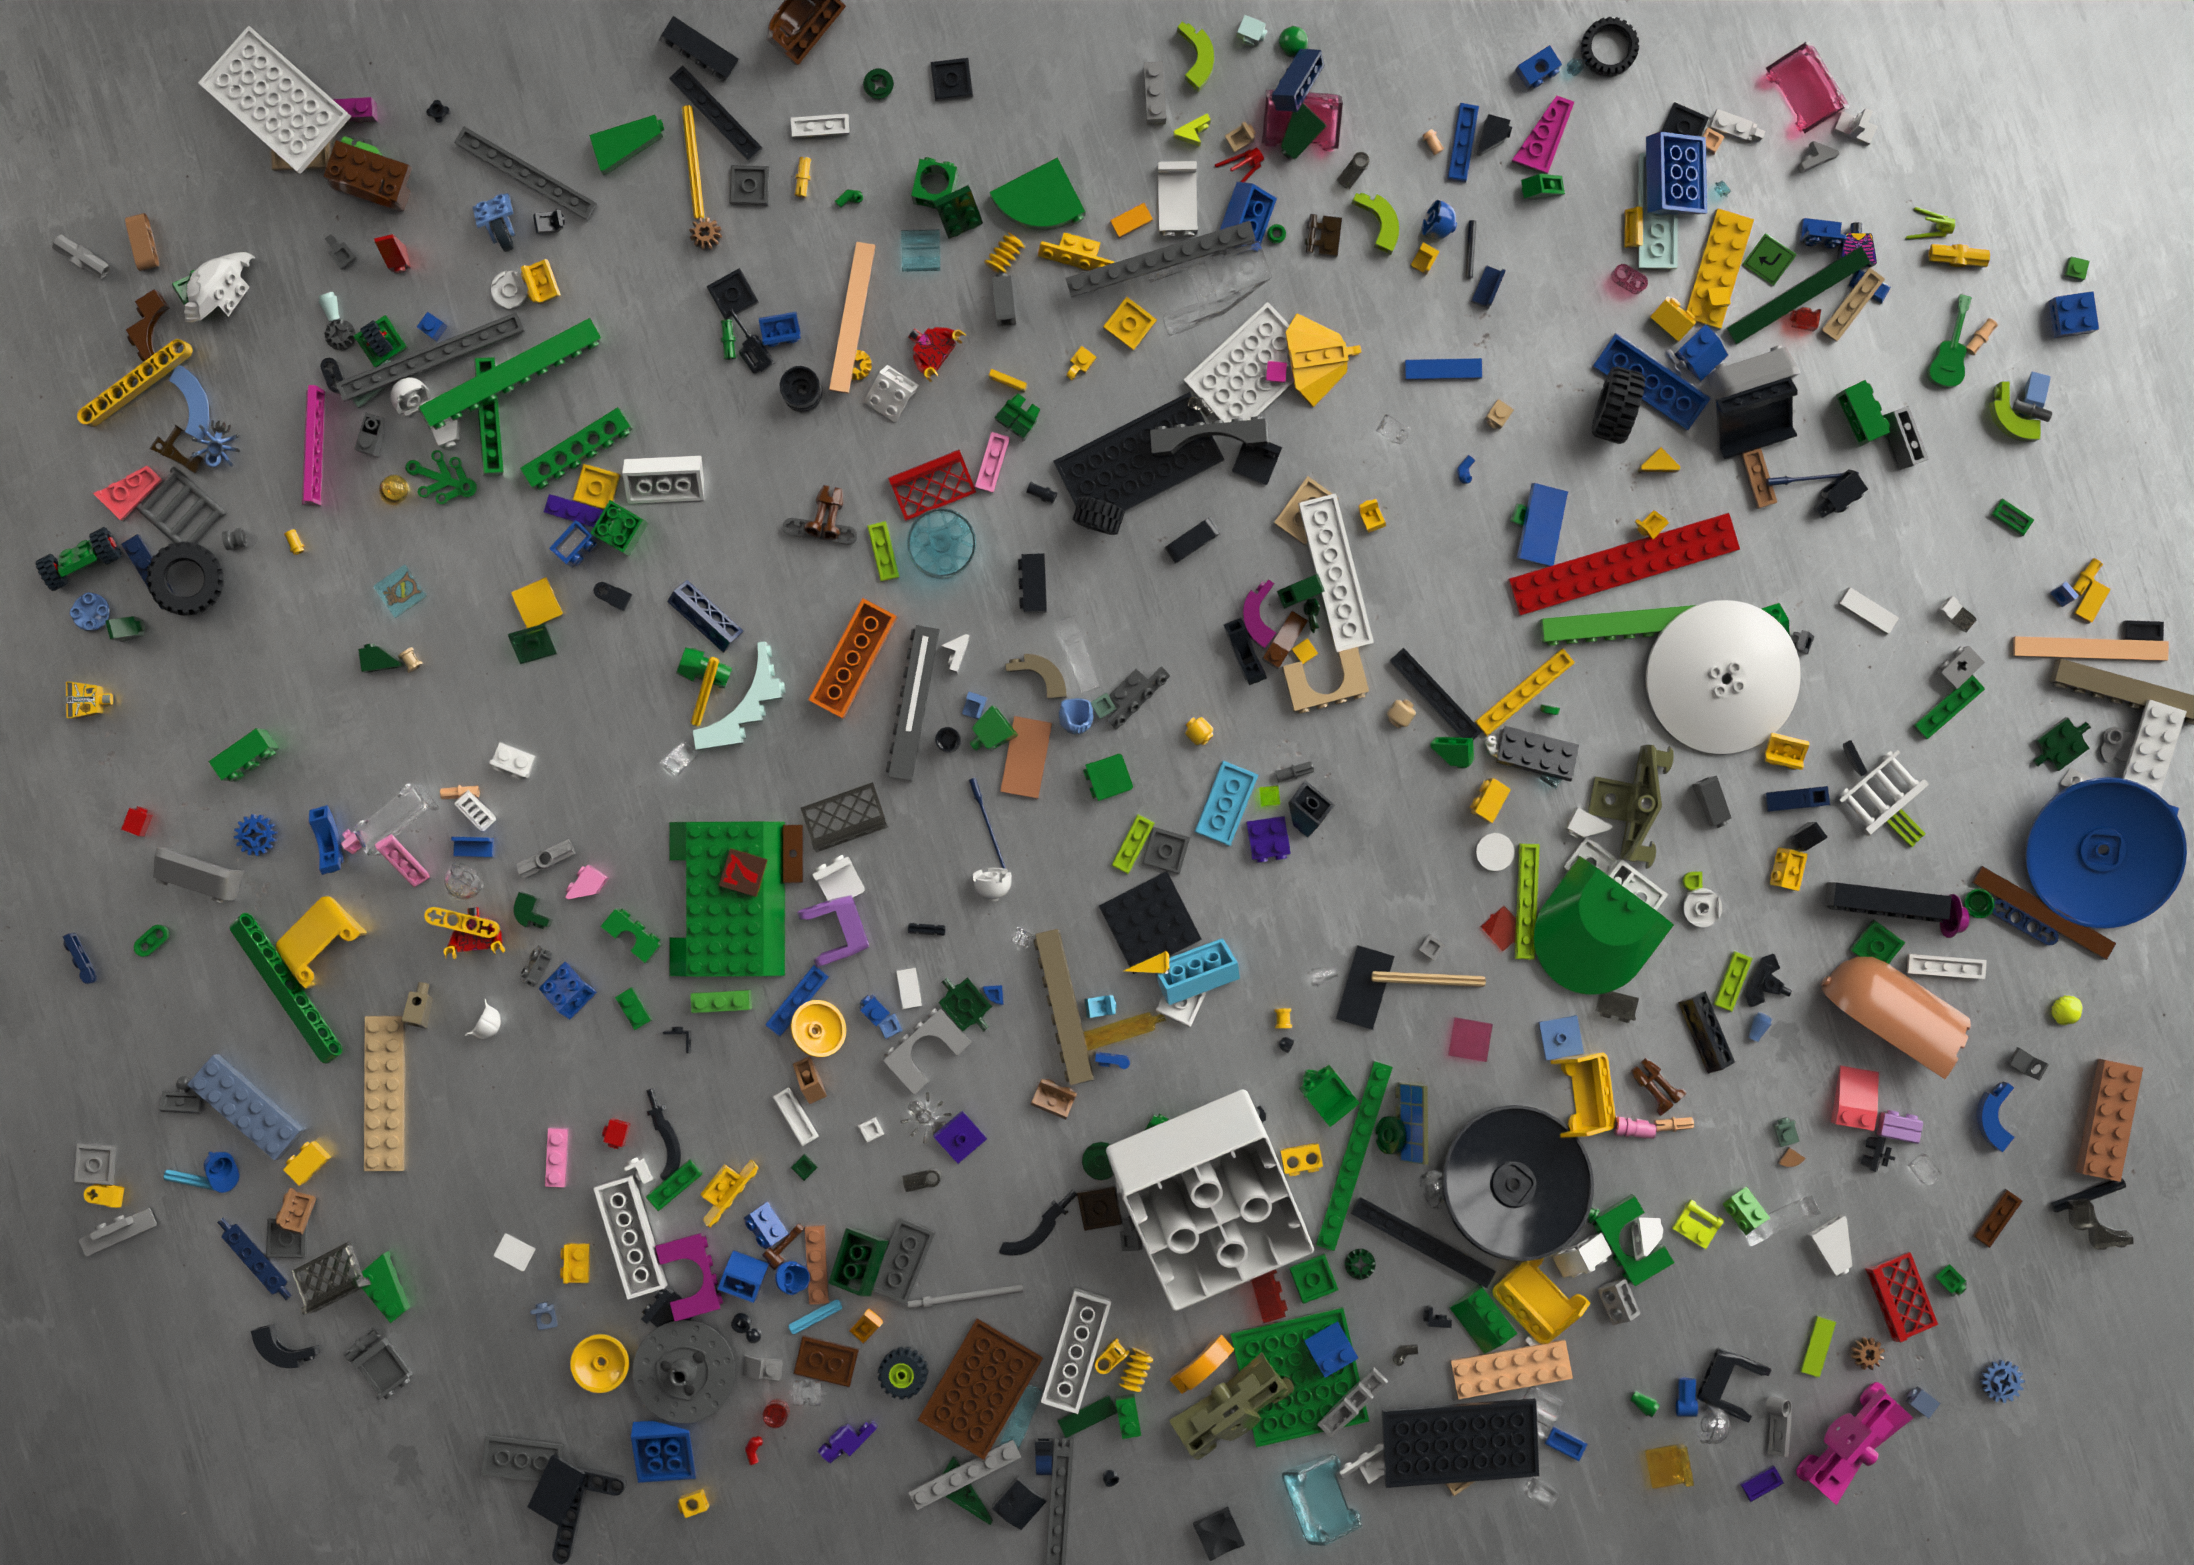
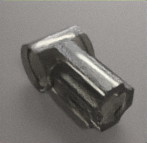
[1336,152,1370,190]
[902,1168,942,1192]

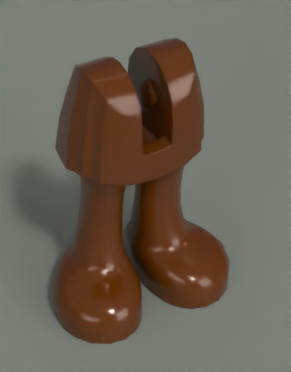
[804,485,843,540]
[1631,1058,1687,1116]

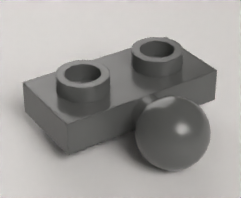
[159,1076,202,1114]

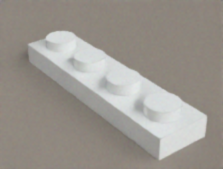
[1906,954,1987,979]

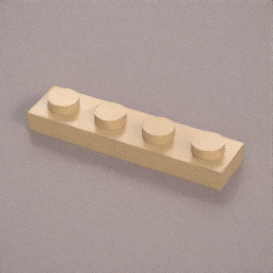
[1821,268,1885,342]

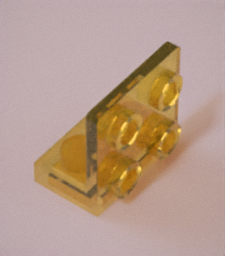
[1645,1443,1694,1489]

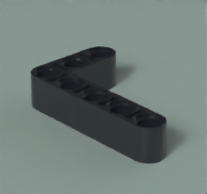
[552,1467,627,1564]

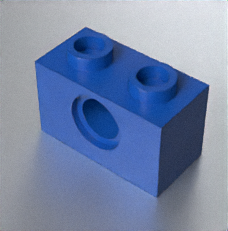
[1515,45,1562,89]

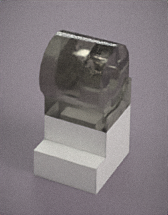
[1937,596,1977,632]

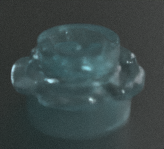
[1567,58,1584,76]
[1714,180,1732,197]

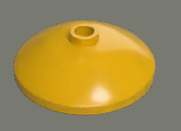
[790,1000,846,1058]
[570,1334,629,1393]

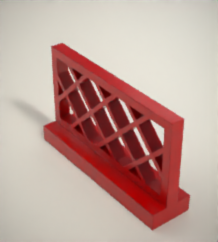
[888,449,977,521]
[1865,1252,1938,1343]

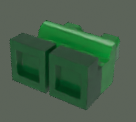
[995,393,1040,441]

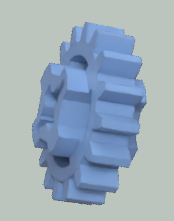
[1980,1360,2025,1403]

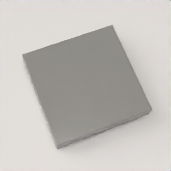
[73,1144,117,1185]

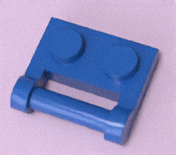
[1095,1052,1130,1069]

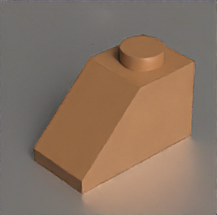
[793,1056,827,1104]

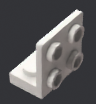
[864,365,920,422]

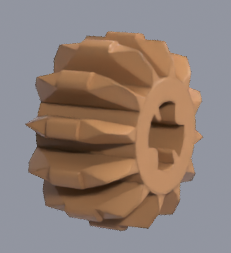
[689,217,722,250]
[1851,1337,1885,1370]

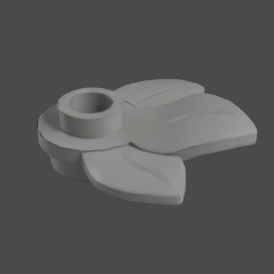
[2101,727,2135,762]

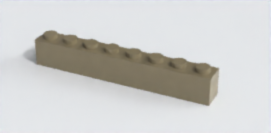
[2049,659,2194,725]
[1033,929,1095,1085]

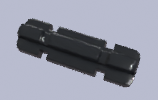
[908,923,946,936]

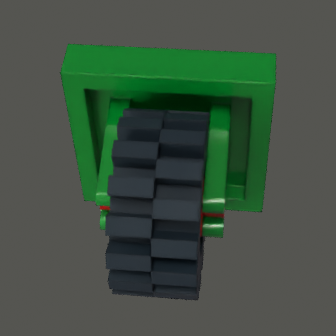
[354,315,408,368]

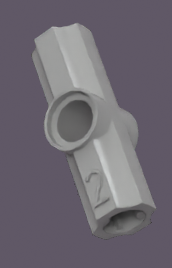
[52,234,111,279]
[516,839,576,879]

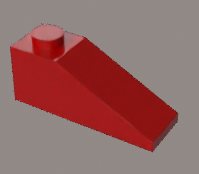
[374,234,411,274]

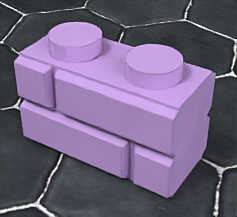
[1877,1110,1923,1144]

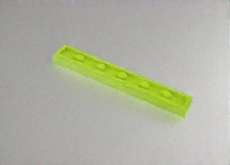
[1514,843,1540,960]

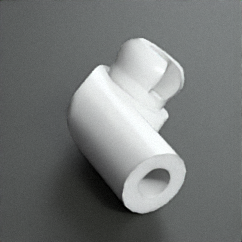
[1485,736,1499,757]

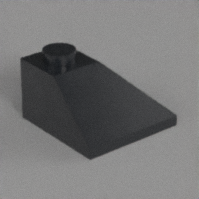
[1288,781,1335,838]

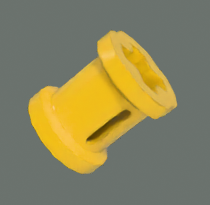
[1274,1008,1292,1028]

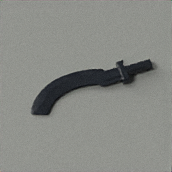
[646,1088,681,1181]
[999,1189,1077,1256]

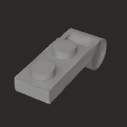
[1766,1396,1792,1457]

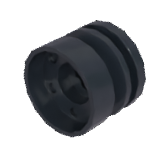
[779,366,823,413]

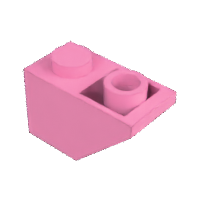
[565,865,609,899]

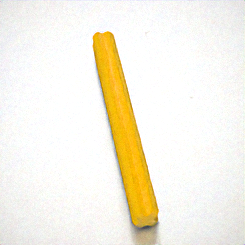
[682,105,704,219]

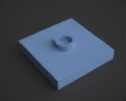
[1538,1015,1584,1060]

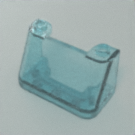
[1282,1454,1363,1546]

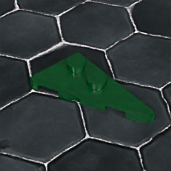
[942,1456,993,1525]

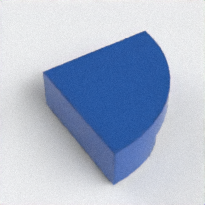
[983,985,1003,1005]

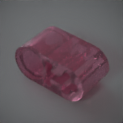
[1611,264,1648,294]

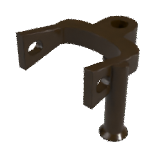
[149,425,204,474]

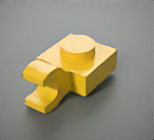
[1066,346,1097,380]

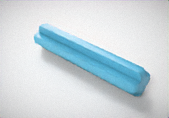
[164,1170,215,1191]
[789,1299,842,1335]

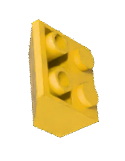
[1470,778,1511,824]

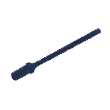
[1766,472,1859,486]
[969,777,1006,868]

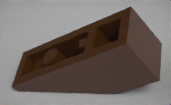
[1262,611,1308,669]

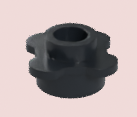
[426,100,450,123]

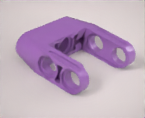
[797,895,870,967]

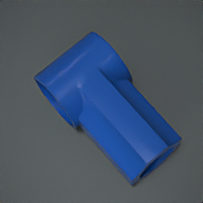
[1676,1377,1698,1417]

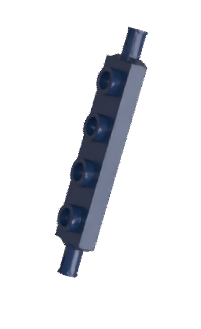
[217,1217,292,1301]

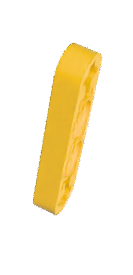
[424,907,500,938]

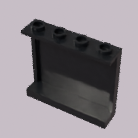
[1716,377,1798,459]

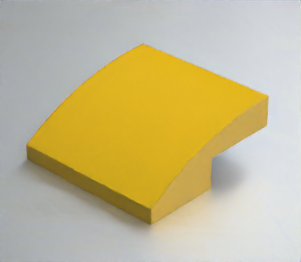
[511,577,563,629]

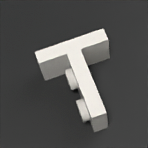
[1833,108,1877,145]

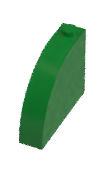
[989,157,1086,230]

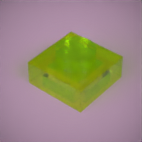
[1259,785,1280,807]

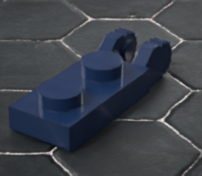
[62,933,97,984]

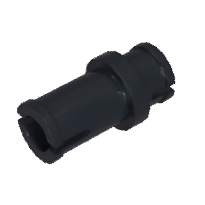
[1026,481,1057,504]

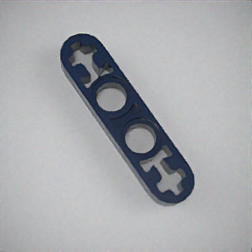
[1991,899,2059,945]

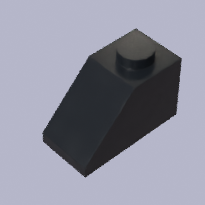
[1477,114,1512,156]
[1789,822,1828,851]

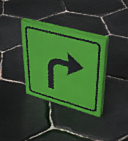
[1743,233,1797,286]

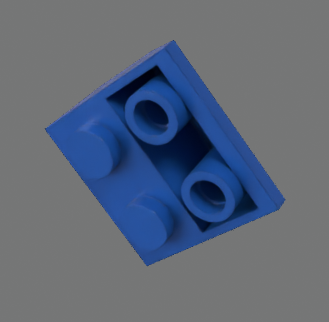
[717,1250,770,1303]

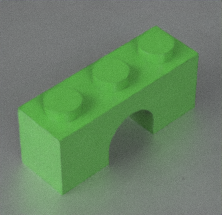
[691,990,752,1013]

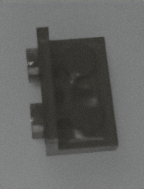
[1595,991,1639,1023]

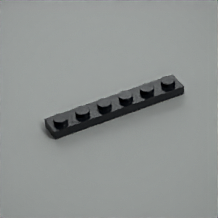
[669,65,763,162]
[1389,648,1483,740]

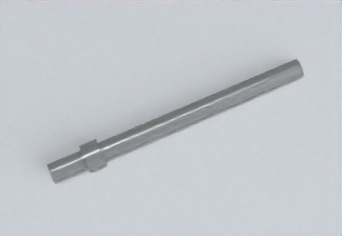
[908,1284,1023,1309]

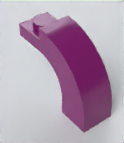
[1242,579,1276,649]

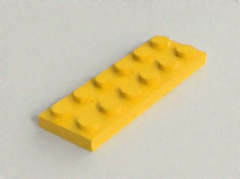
[1686,208,1754,330]

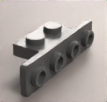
[1107,666,1170,729]

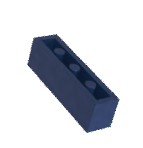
[1272,49,1324,112]

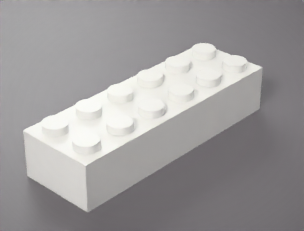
[594,1174,668,1300]
[1041,1288,1112,1414]

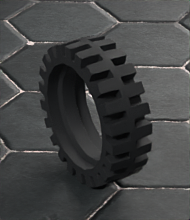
[1581,17,1639,77]

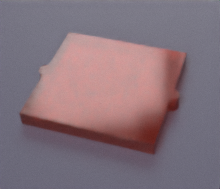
[1480,905,1516,951]

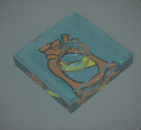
[373,564,428,618]

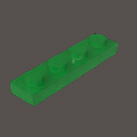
[1913,675,1985,739]

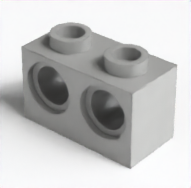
[1598,1278,1640,1325]

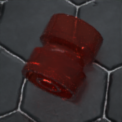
[763,1399,790,1428]

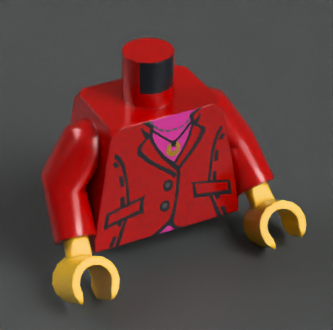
[908,327,966,382]
[444,907,505,959]

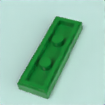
[646,1159,703,1211]

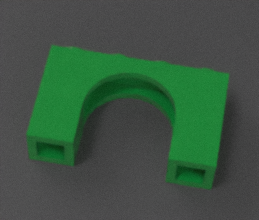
[1592,1194,1675,1286]

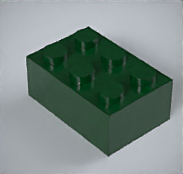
[828,1228,889,1296]

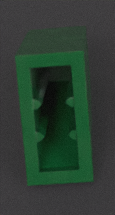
[1280,102,1327,160]

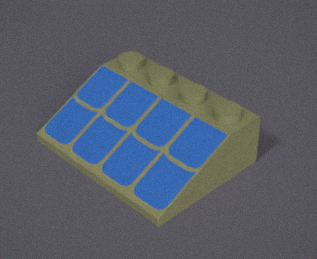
[1395,1082,1428,1165]

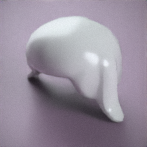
[464,999,501,1040]

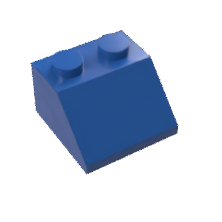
[1675,325,1728,382]
[1304,1321,1358,1378]

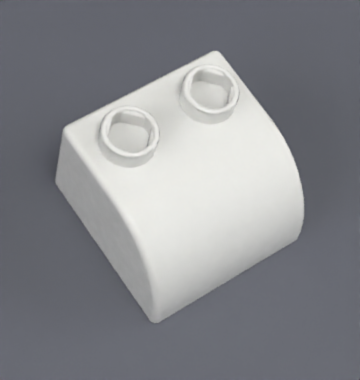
[1106,1089,1314,1311]

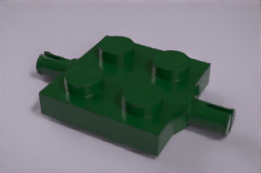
[2033,717,2091,771]
[938,977,993,1032]

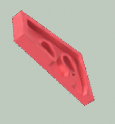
[93,466,162,521]

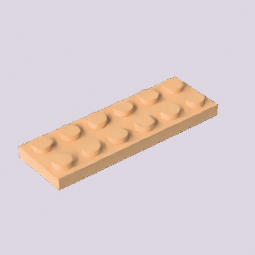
[1451,1339,1573,1400]

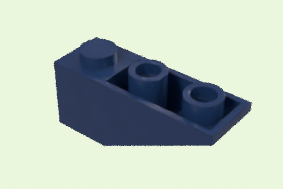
[1766,786,1830,812]

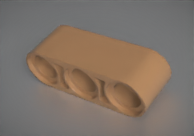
[125,213,159,271]

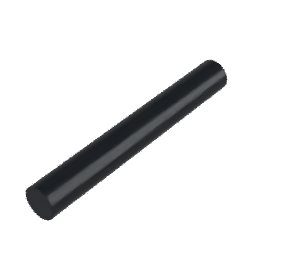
[1465,220,1477,278]

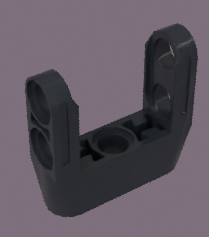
[1697,1347,1772,1423]

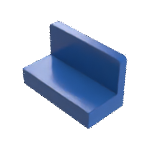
[451,837,494,857]

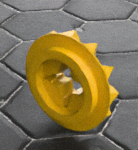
[852,350,872,380]

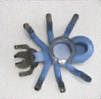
[191,420,240,467]

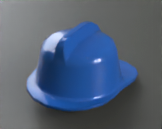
[203,1152,239,1193]

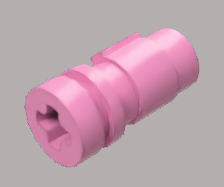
[1614,1116,1656,1139]

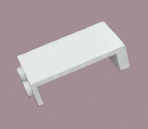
[1158,161,1198,237]

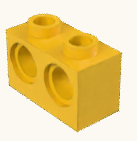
[1280,1142,1323,1176]

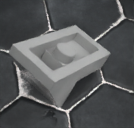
[1797,141,1839,173]
[742,1355,784,1381]

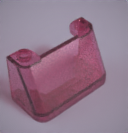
[1766,42,1850,134]
[1262,89,1343,151]

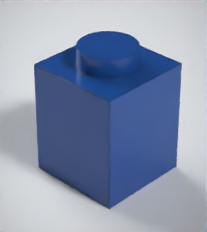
[417,311,448,342]

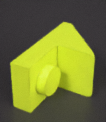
[1173,113,1211,146]

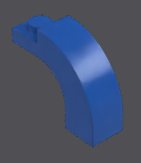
[309,805,344,875]
[1977,1082,2015,1152]

